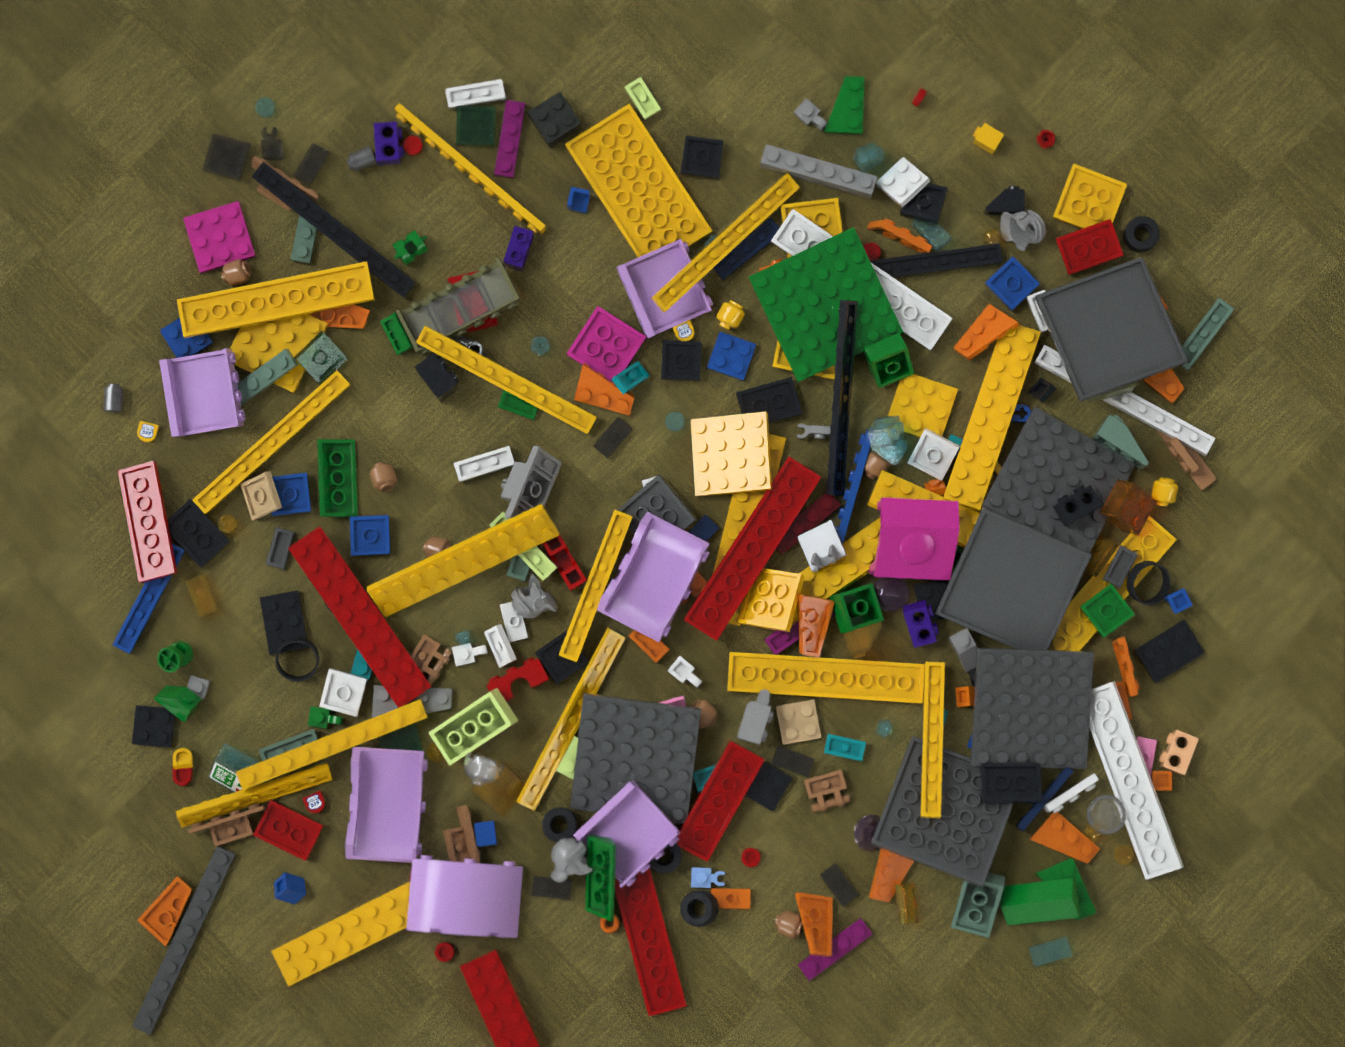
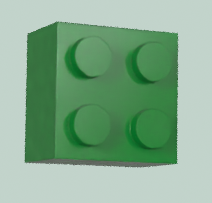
[863,333,914,388]
[830,583,884,634]

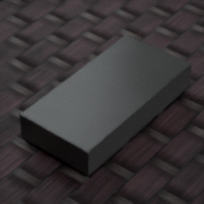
[266,527,295,570]
[1102,545,1138,589]

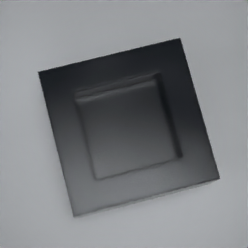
[1028,378,1056,403]

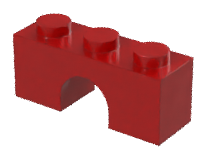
[542,534,587,592]
[486,657,549,702]

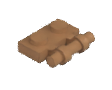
[411,634,452,685]
[803,770,850,812]

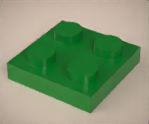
[1079,584,1135,638]

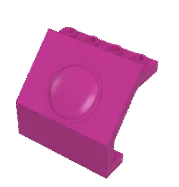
[869,497,959,580]

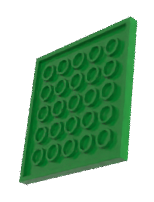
[748,227,903,382]

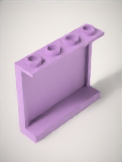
[616,239,713,338]
[159,348,245,437]
[573,780,681,888]

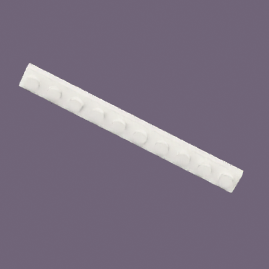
[1035,345,1215,456]

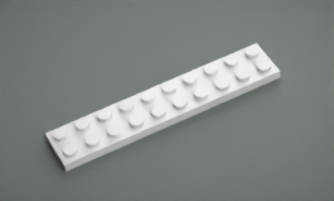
[771,209,952,350]
[1089,681,1184,880]

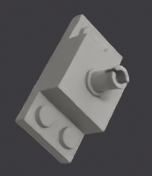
[501,446,562,519]

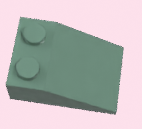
[1092,415,1148,471]
[951,872,1005,938]

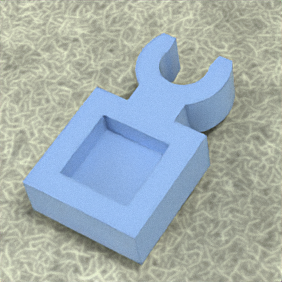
[691,867,725,888]

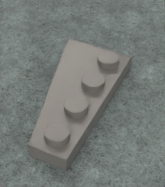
[372,685,453,718]

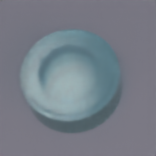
[255,97,275,118]
[665,412,685,432]

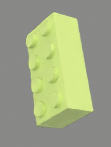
[428,688,518,766]

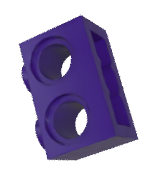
[373,121,404,165]
[503,226,534,272]
[903,600,939,648]

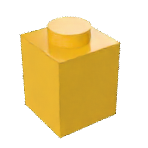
[972,123,1004,155]

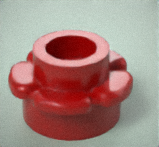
[1036,130,1055,149]

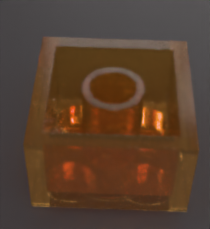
[1100,479,1156,535]

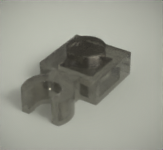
[261,127,284,160]

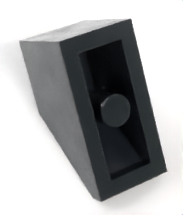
[984,186,1025,215]

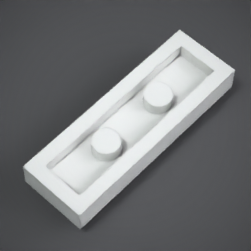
[445,79,506,109]
[454,446,515,482]
[1043,773,1099,813]

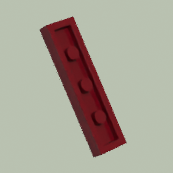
[776,492,841,556]

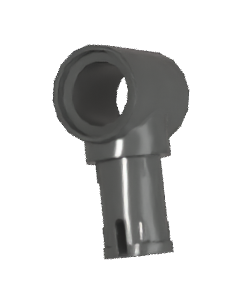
[451,335,487,357]

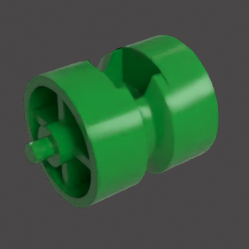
[392,230,428,265]
[157,641,194,673]

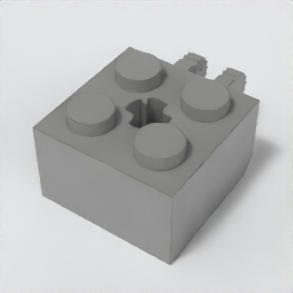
[737,689,774,745]

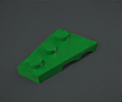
[824,76,864,135]

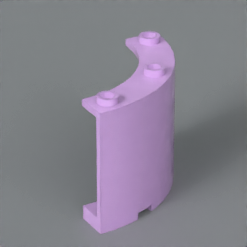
[597,512,710,642]
[345,747,428,863]
[407,855,523,938]

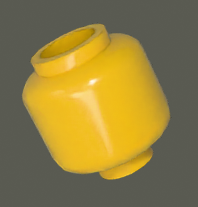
[716,300,745,330]
[1151,477,1178,507]

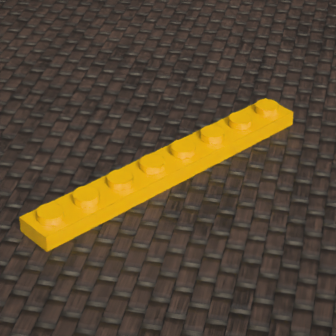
[559,510,633,663]
[920,662,945,819]
[176,763,333,828]

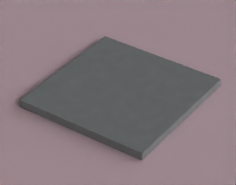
[1035,257,1188,402]
[935,507,1092,650]

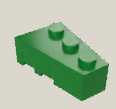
[1034,858,1096,920]

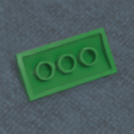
[317,439,358,518]
[585,835,616,921]
[1000,878,1081,925]

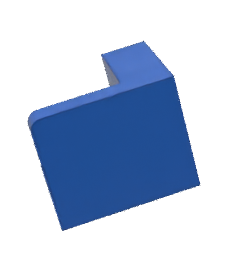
[567,187,590,214]
[1163,588,1193,614]
[474,821,497,847]
[274,872,306,904]

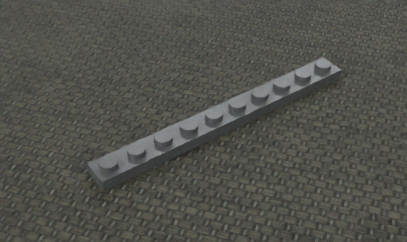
[132,846,236,1035]

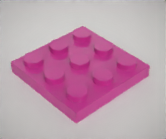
[183,201,256,273]
[566,306,646,383]

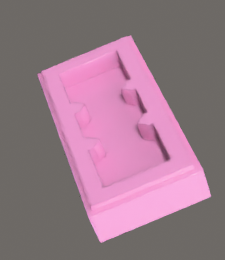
[1136,737,1157,777]

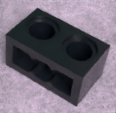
[1053,485,1102,527]

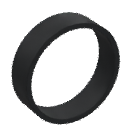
[1127,561,1170,605]
[275,637,319,682]

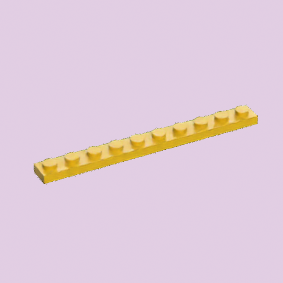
[394,103,546,235]
[651,173,800,313]
[416,325,597,434]
[193,370,351,515]
[516,628,625,811]
[236,699,428,790]

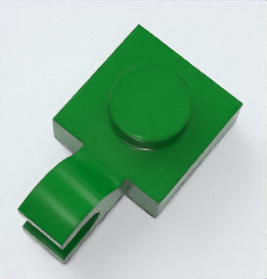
[307,706,343,729]

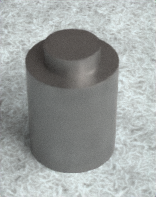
[346,146,377,172]
[103,384,124,413]

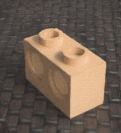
[1159,730,1199,775]

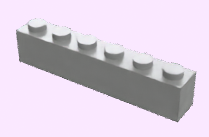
[760,144,877,199]

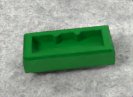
[380,312,413,356]
[497,390,538,420]

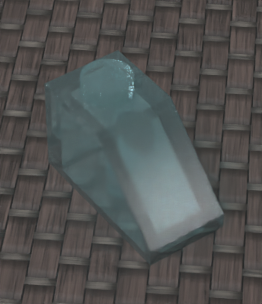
[853,142,885,173]

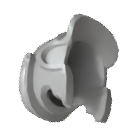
[1000,210,1046,251]
[511,574,557,618]
[551,838,593,882]

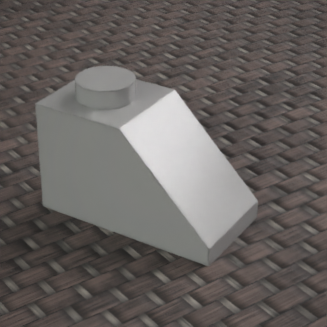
[948,628,977,672]

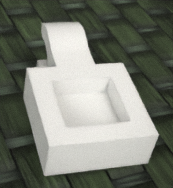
[452,643,488,667]
[668,656,702,688]

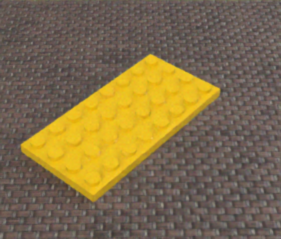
[565,103,712,258]

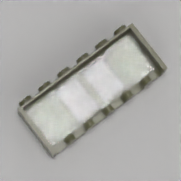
[396,257,522,355]

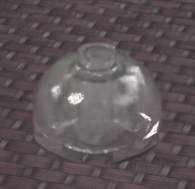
[463,752,504,787]
[1087,795,1127,834]

